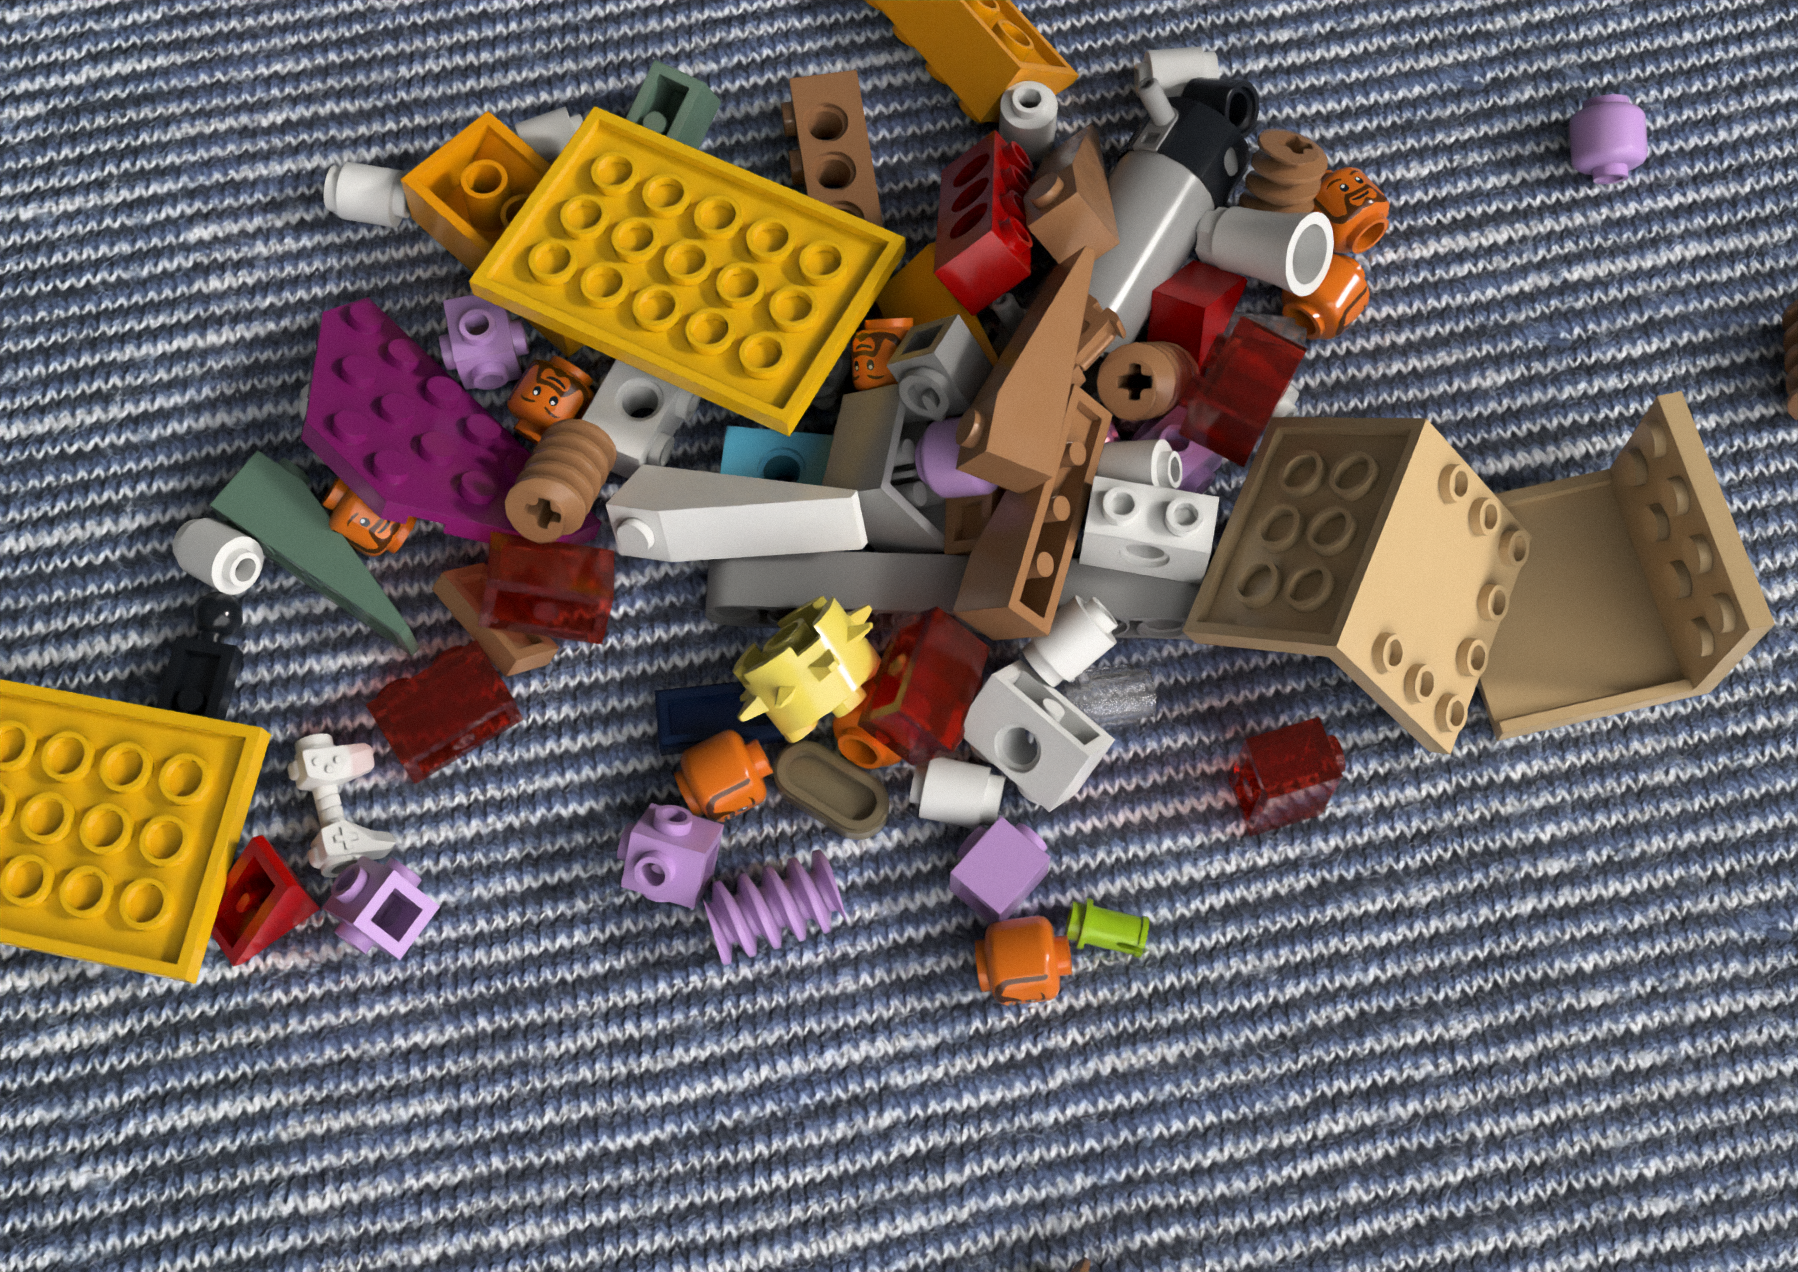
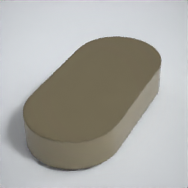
[773,741,889,840]

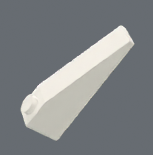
[605,464,868,562]

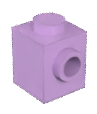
[949,816,1051,924]

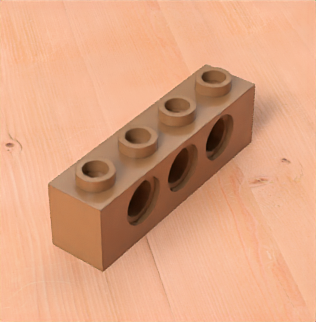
[781,70,890,283]

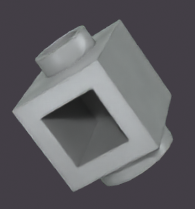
[886,314,994,422]

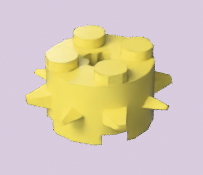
[732,596,884,743]

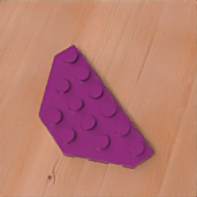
[301,297,602,558]

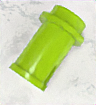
[1064,898,1149,958]

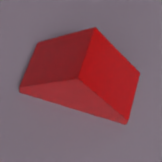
[1147,260,1248,382]
[211,835,320,967]

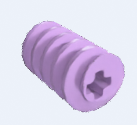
[702,849,847,966]

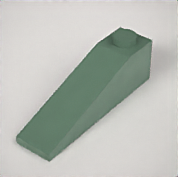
[626,59,721,149]
[209,450,420,657]

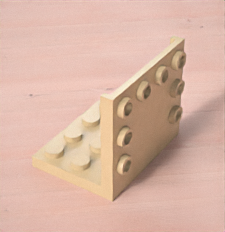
[1477,391,1775,741]
[1182,417,1532,755]

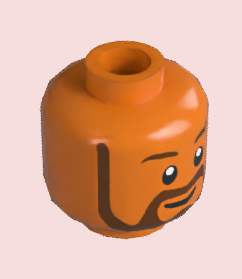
[1313,167,1390,254]
[1281,254,1370,340]
[850,318,913,392]
[507,355,595,445]
[321,477,417,557]
[674,729,773,823]
[975,915,1073,1006]

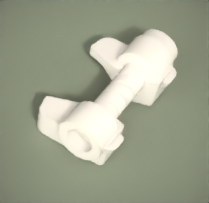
[287,734,396,878]

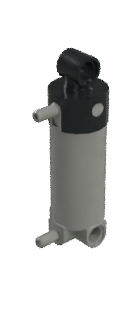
[991,77,1259,403]

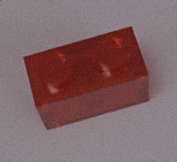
[1178,316,1308,467]
[478,531,614,644]
[857,606,990,766]
[366,640,524,784]
[1228,717,1346,837]

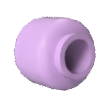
[1569,94,1648,184]
[915,416,999,498]

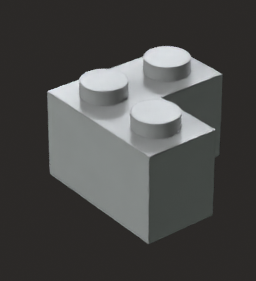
[822,384,946,554]

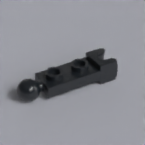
[156,592,243,721]

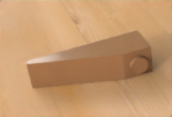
[1023,123,1120,264]
[956,246,1096,495]
[952,383,1113,641]

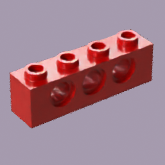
[933,130,1033,316]

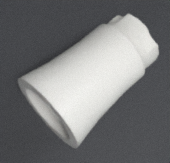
[1195,206,1334,296]

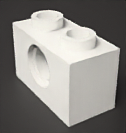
[582,359,701,479]
[1079,476,1220,585]
[955,659,1115,812]

